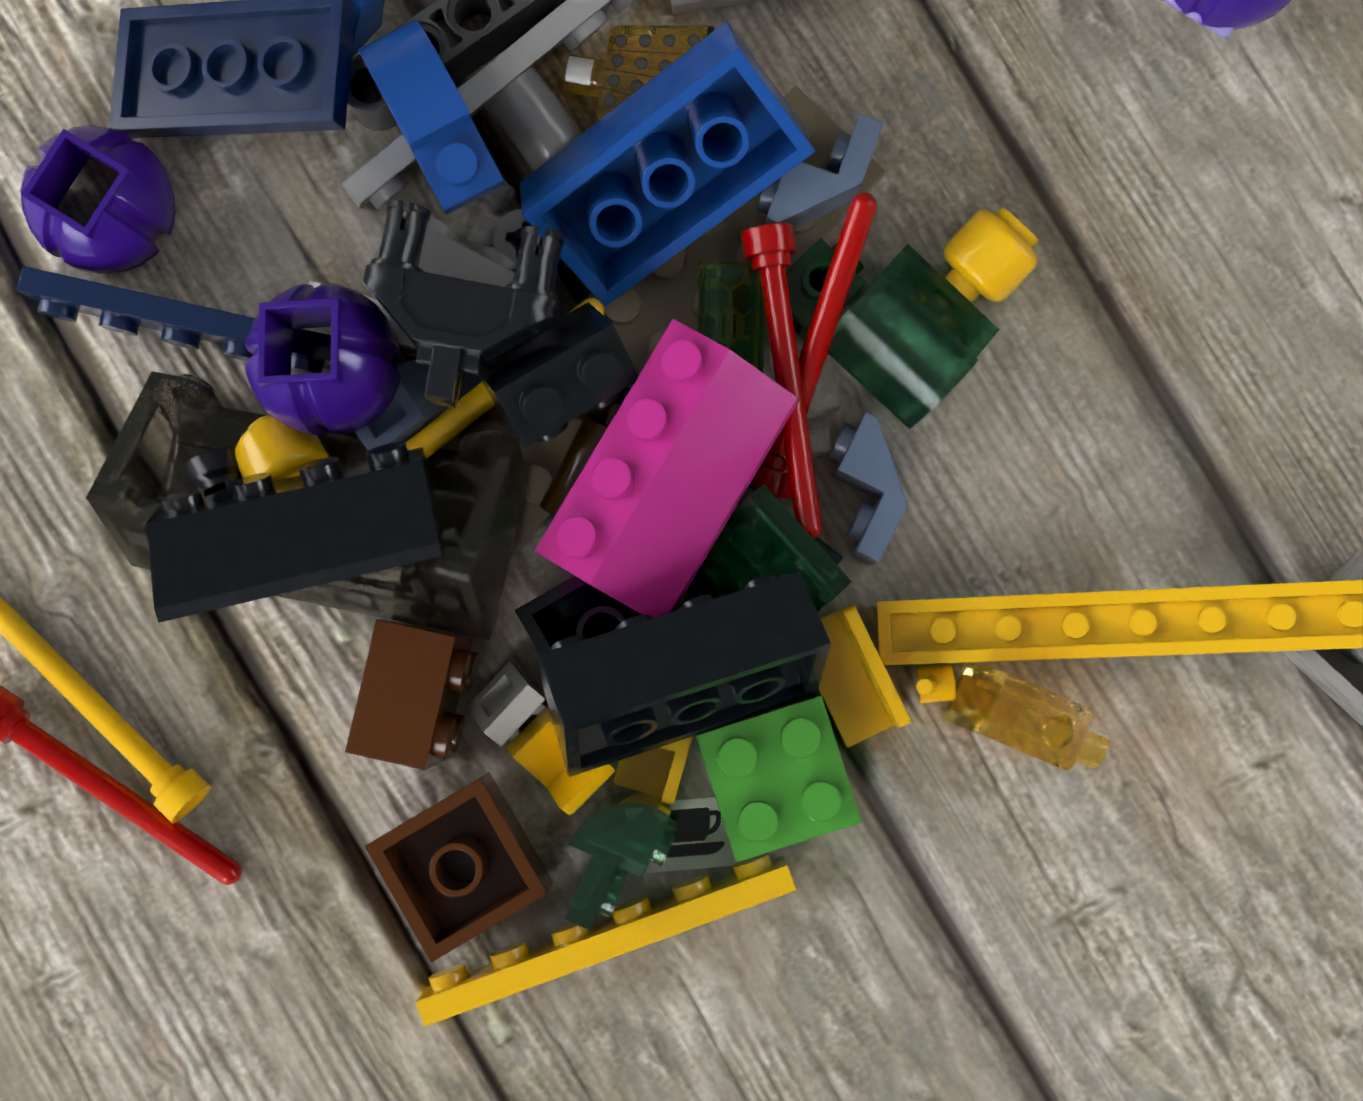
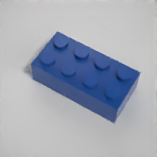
[520,21,816,307]

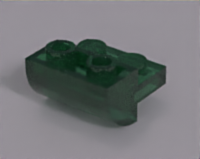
[828,244,1000,429]
[688,484,852,612]
[565,791,678,930]

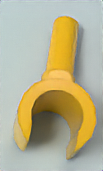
[915,663,956,704]

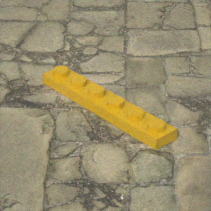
[416,853,796,1027]

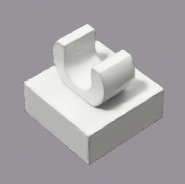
[466,661,546,747]

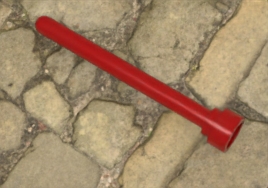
[751,192,877,499]
[741,223,822,540]
[0,686,242,885]

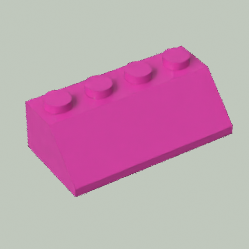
[534,319,799,618]

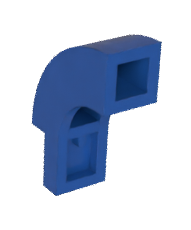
[358,19,505,215]

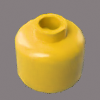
[943,207,1039,303]
[235,415,330,481]

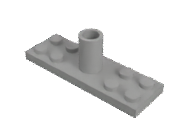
[342,0,635,210]

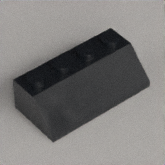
[146,442,442,623]
[538,572,831,777]

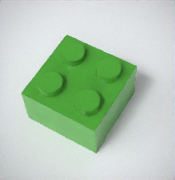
[696,694,862,863]

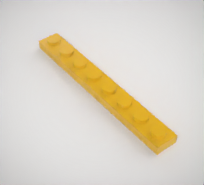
[877,580,1363,666]

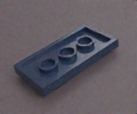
[109,0,356,138]

